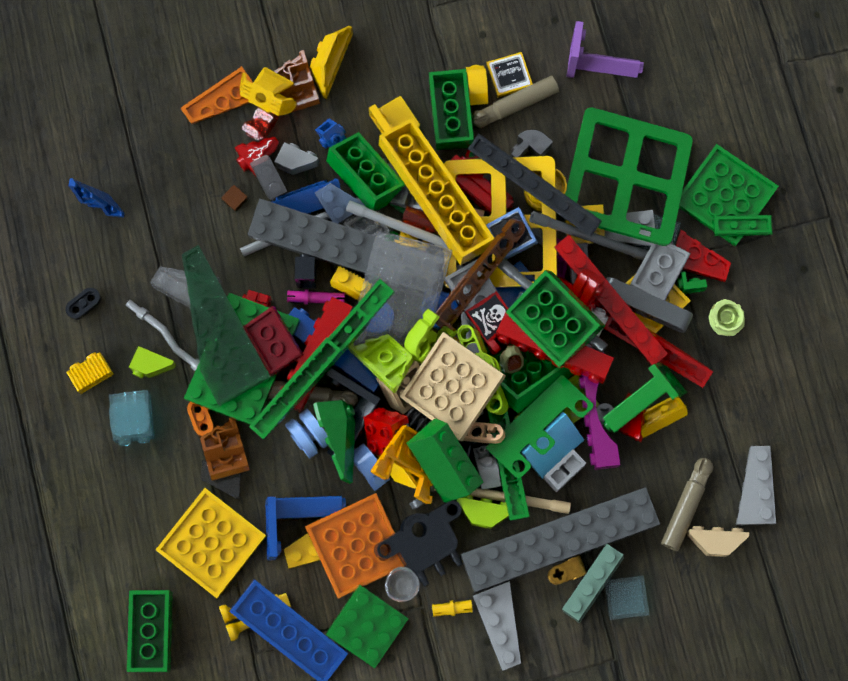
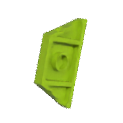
[348,334,414,393]

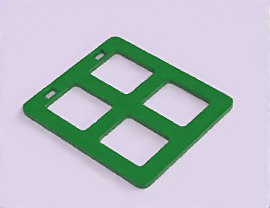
[564,107,693,246]

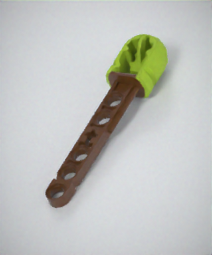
[404,218,525,364]

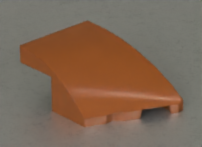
[274,50,320,112]
[200,417,250,481]

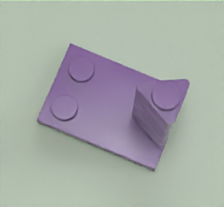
[566,21,644,78]

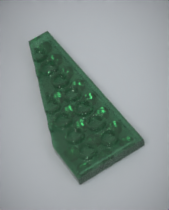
[182,245,271,406]

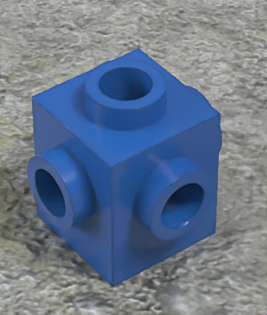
[315,118,346,149]

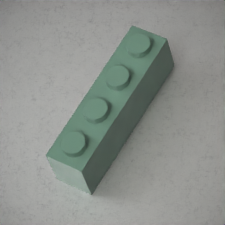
[562,544,624,623]

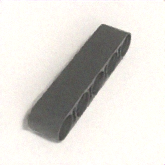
[606,277,693,333]

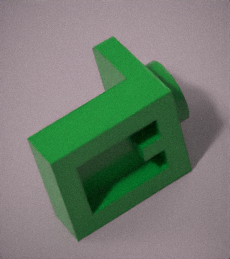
[677,271,707,294]

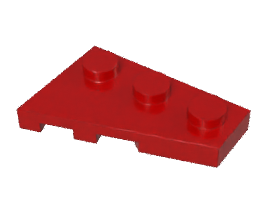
[676,230,731,282]

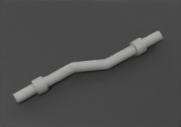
[126,300,200,371]

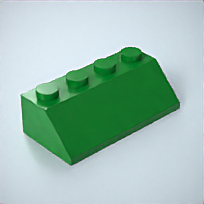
[326,132,405,211]
[406,418,484,503]

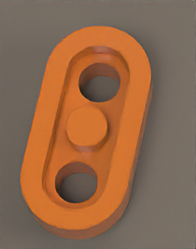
[187,402,214,437]

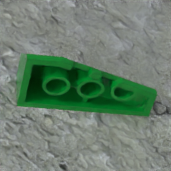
[313,400,355,484]

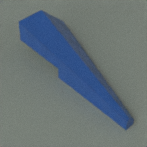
[69,178,124,217]

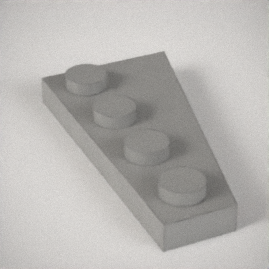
[605,210,655,246]
[736,446,776,525]
[473,581,521,671]

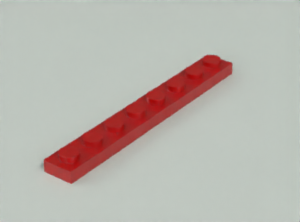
[554,235,668,365]

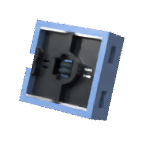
[486,207,538,260]

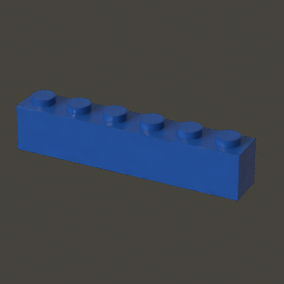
[289,307,380,395]

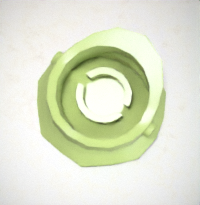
[708,299,745,336]

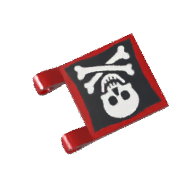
[465,291,509,355]

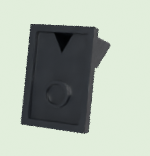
[327,368,384,462]

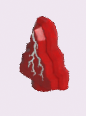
[235,137,279,177]

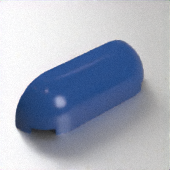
[272,179,340,214]

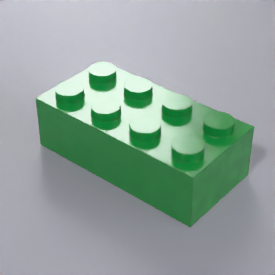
[429,69,474,150]
[127,590,173,672]

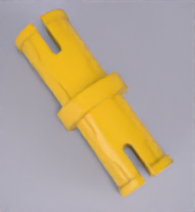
[432,600,473,617]

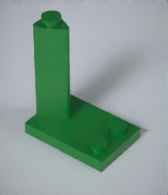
[603,363,687,433]

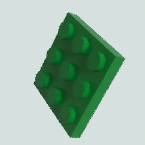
[326,584,409,668]

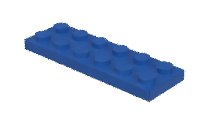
[229,580,348,681]

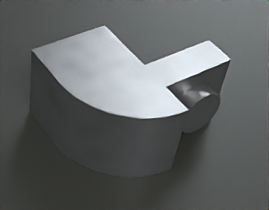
[510,130,553,158]

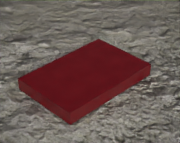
[241,306,304,376]

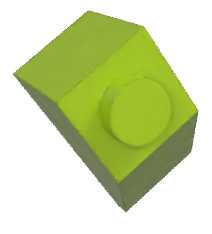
[129,346,176,379]

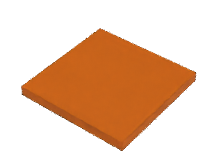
[305,493,404,599]

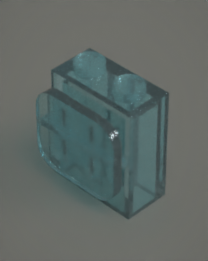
[109,390,155,446]

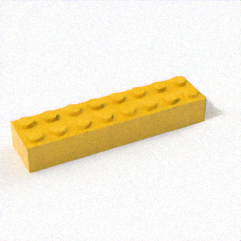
[379,118,494,266]

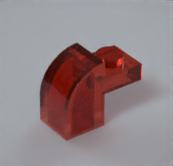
[241,107,279,141]

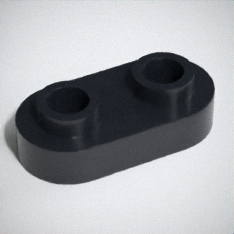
[65,288,101,320]

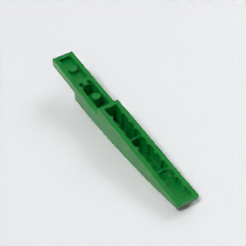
[249,279,395,440]
[471,333,529,521]

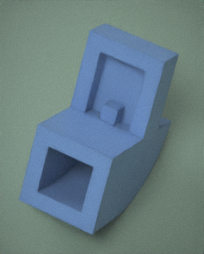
[354,443,390,491]

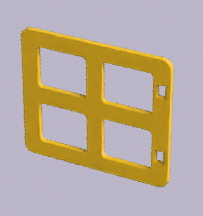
[443,156,557,289]

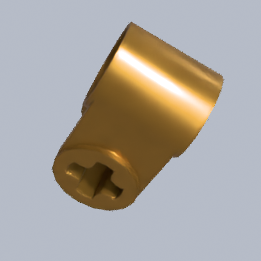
[548,555,587,585]

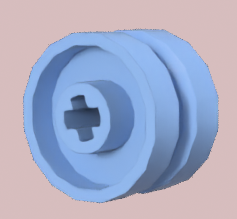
[285,408,328,459]

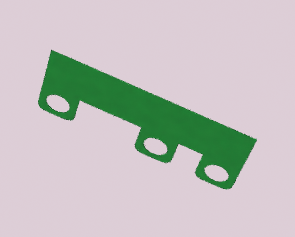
[486,375,593,478]

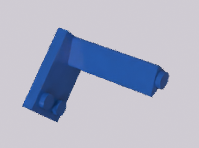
[265,496,346,561]

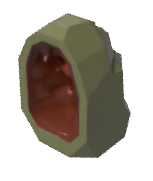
[500,345,524,374]

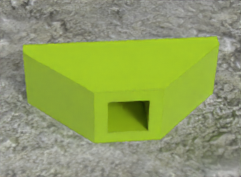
[456,495,509,529]

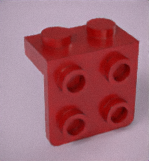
[363,408,409,456]

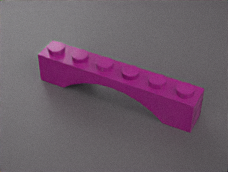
[579,352,620,470]

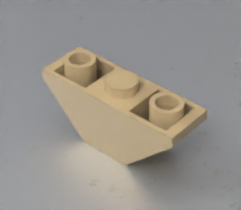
[687,526,749,557]

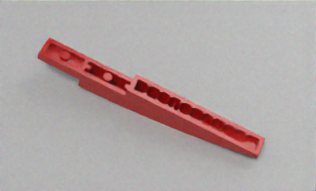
[557,275,713,388]

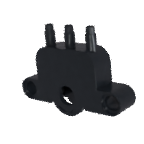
[374,501,462,587]

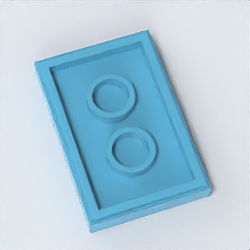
[520,412,584,479]

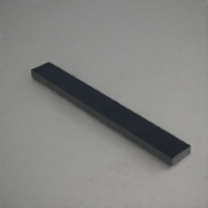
[468,134,602,237]

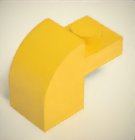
[466,65,488,105]

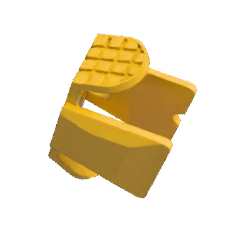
[240,67,296,116]

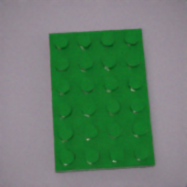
[184,293,300,425]

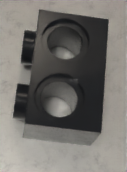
[295,254,317,288]

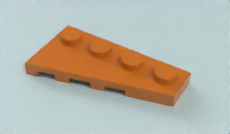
[181,66,253,124]

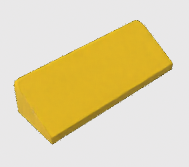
[641,397,688,438]

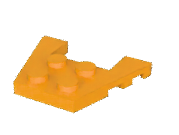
[371,425,433,504]

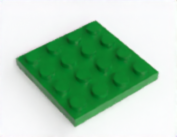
[679,144,779,247]

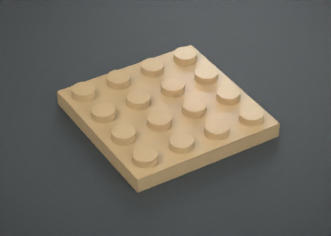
[400,332,506,441]

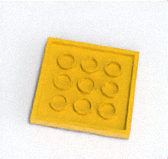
[156,488,266,599]

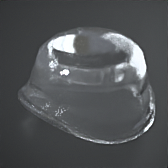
[385,567,420,602]

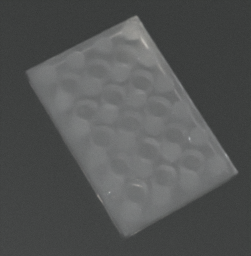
[353,230,452,349]

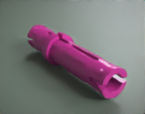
[287,290,345,305]

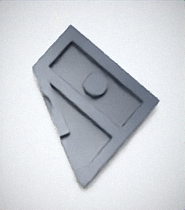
[314,183,365,224]

